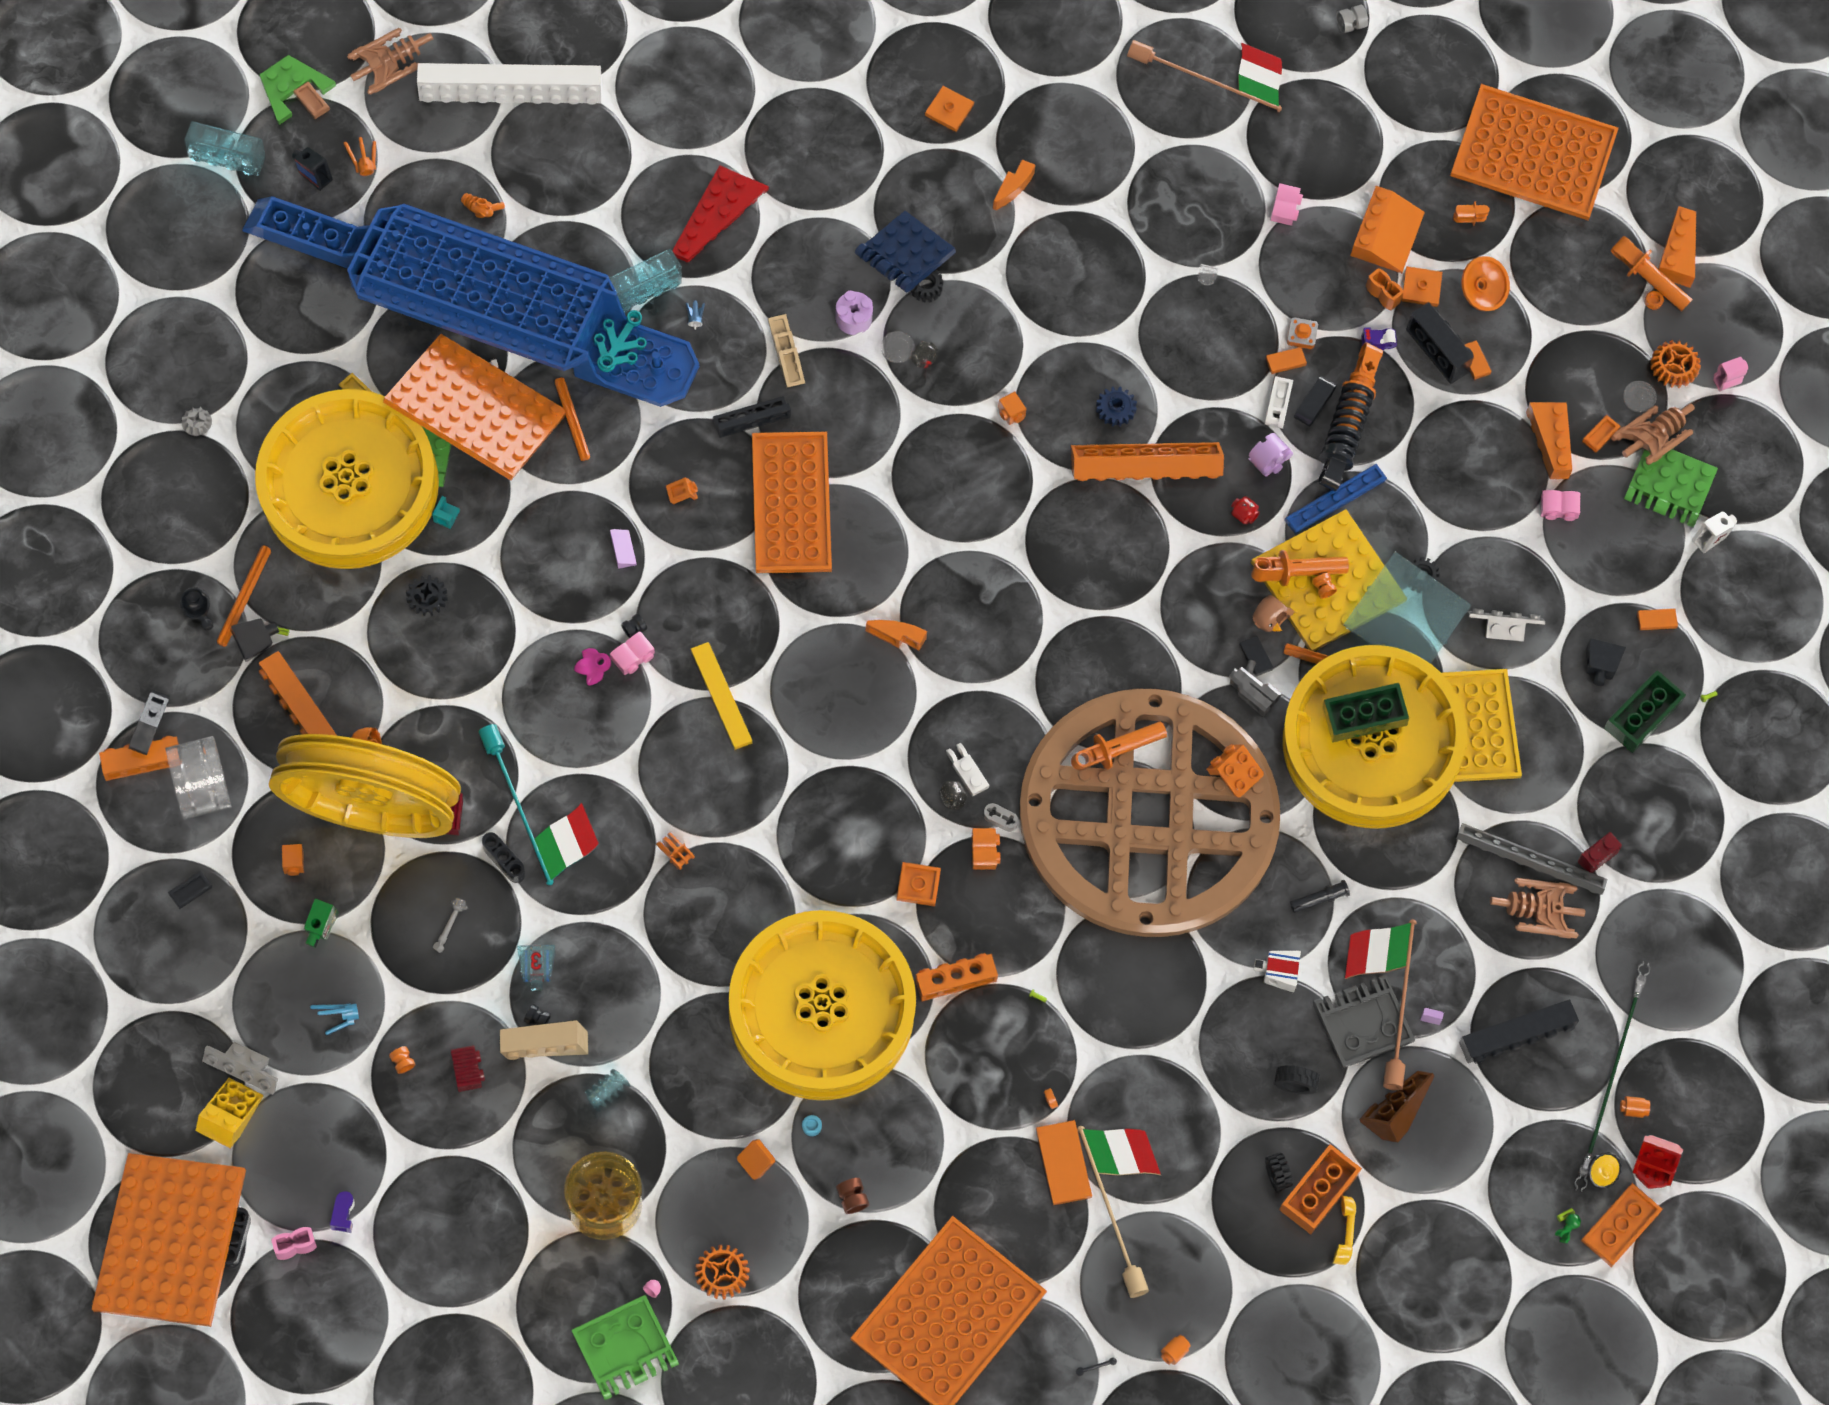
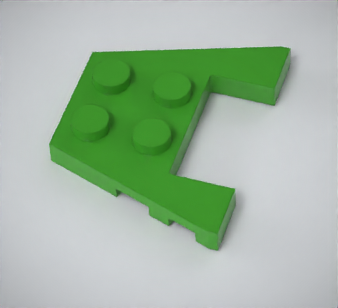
[260,55,336,125]

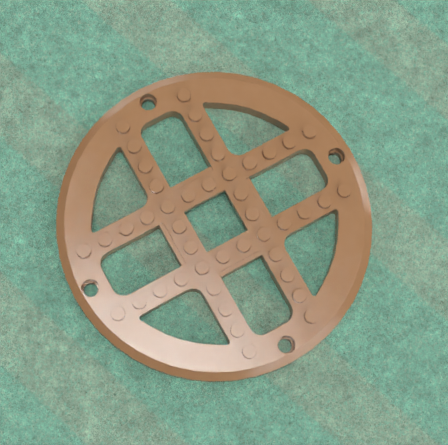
[1019,689,1280,937]

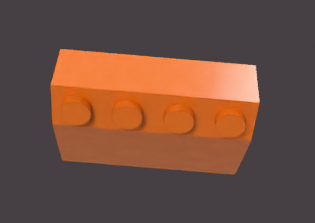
[1350,186,1425,274]

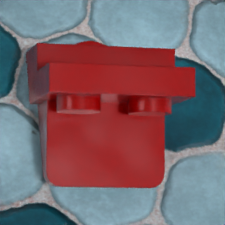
[1632,1135,1683,1189]

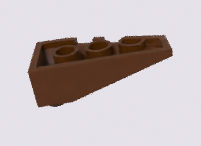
[1359,1071,1434,1143]

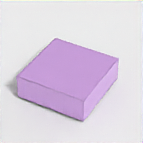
[1420,1008,1444,1025]

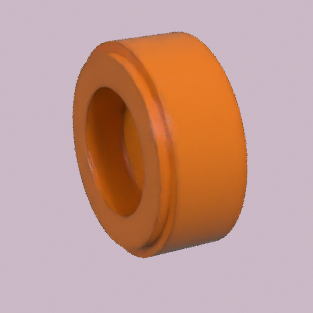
[1644,291,1664,310]
[1044,1088,1058,1109]

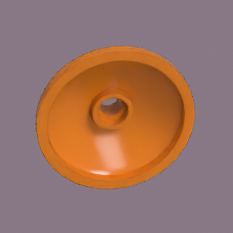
[1461,256,1510,311]

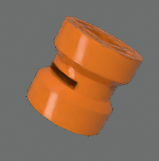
[1312,573,1337,599]
[389,1046,415,1074]

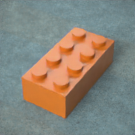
[1279,1144,1362,1235]

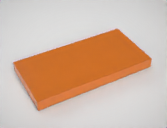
[1036,1120,1092,1205]
[1581,1183,1663,1268]

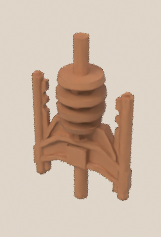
[347,28,433,95]
[1611,403,1695,465]
[1490,878,1585,938]

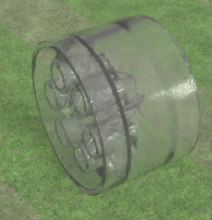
[165,736,232,820]

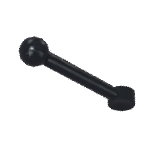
[1076,1357,1117,1376]

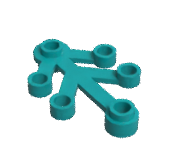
[593,310,647,372]

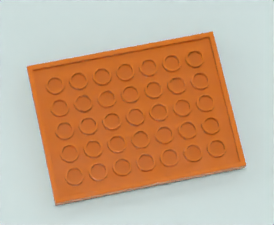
[1450,84,1618,221]
[383,334,566,481]
[92,1153,246,1327]
[850,1216,1047,1405]

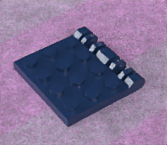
[855,211,956,293]

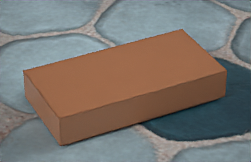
[293,82,330,119]

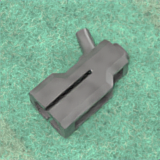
[1229,660,1281,716]

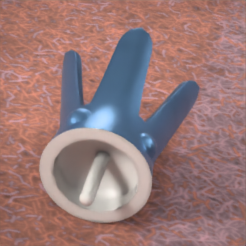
[686,300,705,330]

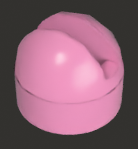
[643,1280,661,1298]

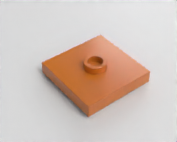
[925,86,974,132]
[1402,266,1443,307]
[896,862,941,906]

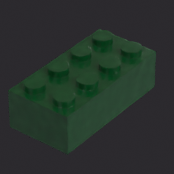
[1604,670,1686,753]
[1323,683,1409,743]

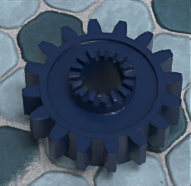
[1096,386,1137,427]

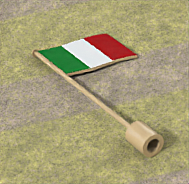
[1077,1126,1161,1298]

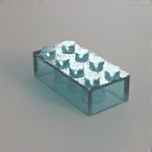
[185,121,266,176]
[609,249,682,312]

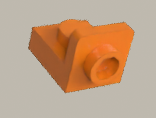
[666,477,698,504]

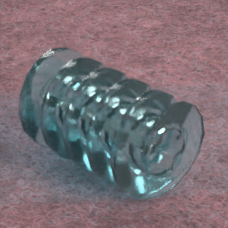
[585,1069,630,1112]

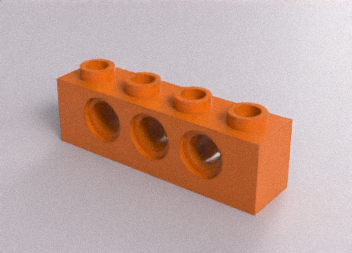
[915,953,998,1001]

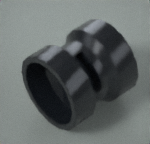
[621,613,647,638]
[524,1004,551,1025]

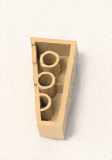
[500,1020,588,1060]

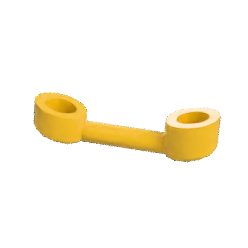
[1333,1196,1356,1265]

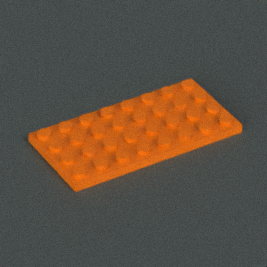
[752,432,832,573]

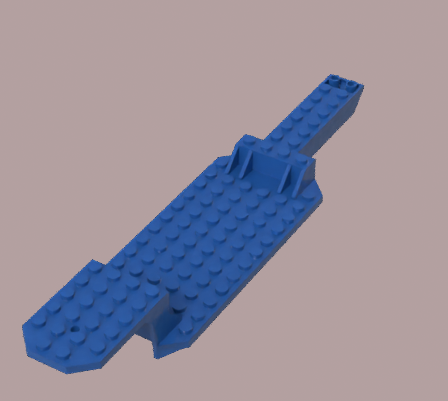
[242,196,700,407]

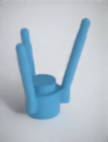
[310,1003,359,1035]

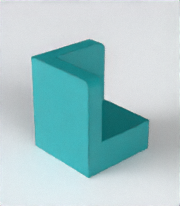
[432,496,460,529]

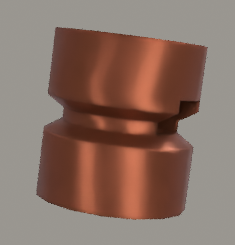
[836,1178,869,1214]

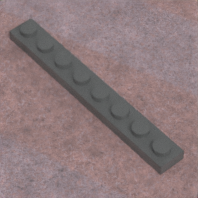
[1456,823,1608,895]

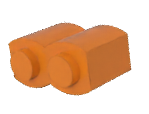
[1366,268,1404,310]
[972,828,1000,870]

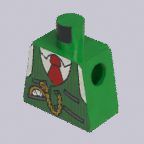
[304,899,339,948]

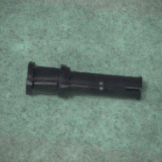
[1290,879,1350,913]

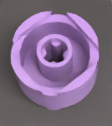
[835,291,873,335]
[1248,433,1293,476]

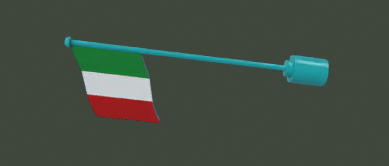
[479,724,599,885]

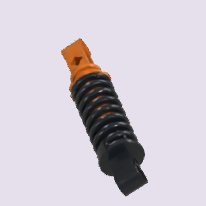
[1318,342,1383,491]

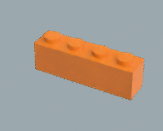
[99,736,183,781]

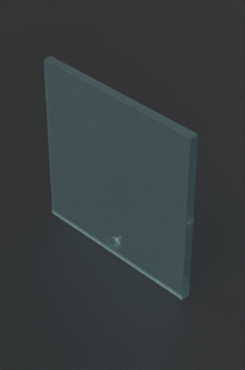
[1343,552,1471,664]

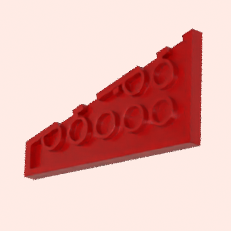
[671,165,769,263]

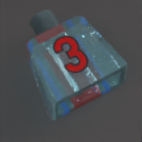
[517,945,556,992]

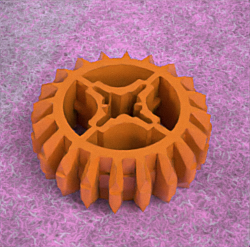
[1650,340,1701,388]
[695,1245,750,1300]

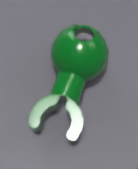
[1555,1213,1581,1243]

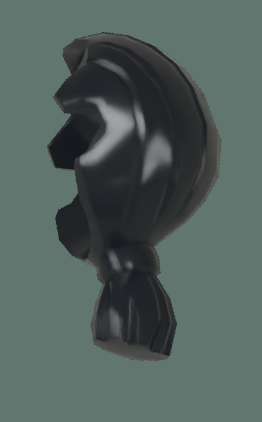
[180,587,214,631]

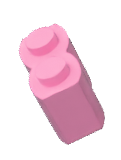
[1270,183,1303,226]
[1713,357,1748,391]
[1541,490,1580,521]
[610,632,655,675]
[271,1227,317,1260]

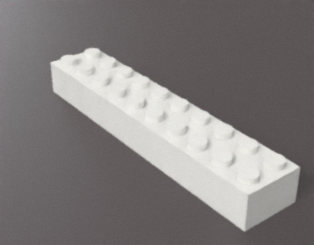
[417,63,602,105]

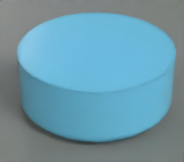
[802,1115,822,1136]

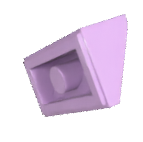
[610,529,637,569]

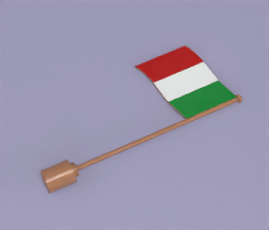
[1127,40,1282,112]
[1345,919,1417,1090]

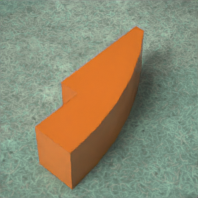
[993,160,1035,210]
[865,620,927,650]

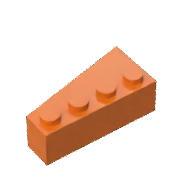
[1658,206,1696,288]
[1526,402,1572,479]

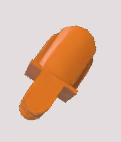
[1453,201,1490,226]
[656,832,695,870]

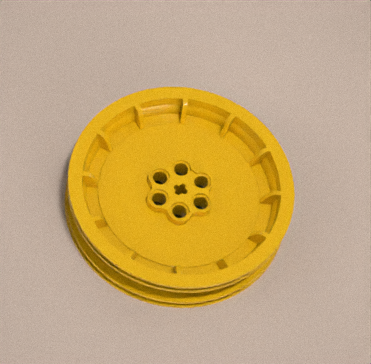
[255,389,439,569]
[1283,645,1467,829]
[269,734,461,838]
[729,910,916,1100]

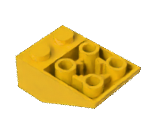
[195,1078,264,1149]

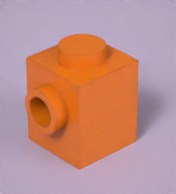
[998,391,1026,425]

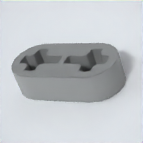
[984,803,1018,832]

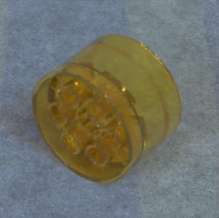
[564,1152,643,1240]

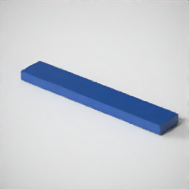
[1285,464,1387,535]

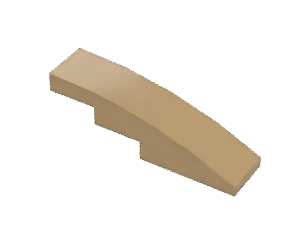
[768,314,805,388]

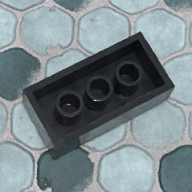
[1406,302,1474,384]

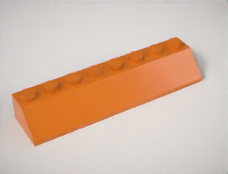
[1071,442,1224,481]

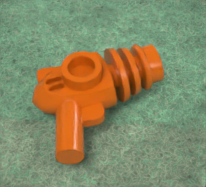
[461,193,505,218]

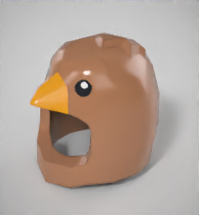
[1253,595,1295,632]

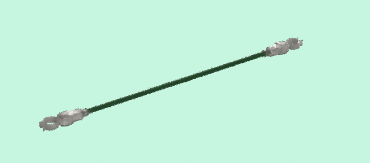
[1575,961,1650,1192]

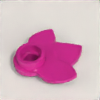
[574,648,611,686]

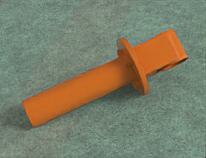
[1610,236,1693,312]
[1251,550,1349,586]
[1071,721,1167,770]

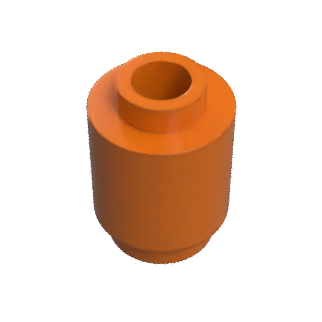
[1620,1096,1650,1118]
[1161,1335,1191,1365]

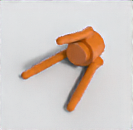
[344,137,376,176]

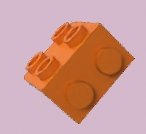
[1206,744,1264,797]

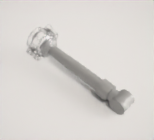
[433,898,468,953]

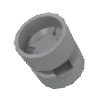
[1336,5,1368,33]

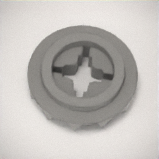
[182,407,212,436]

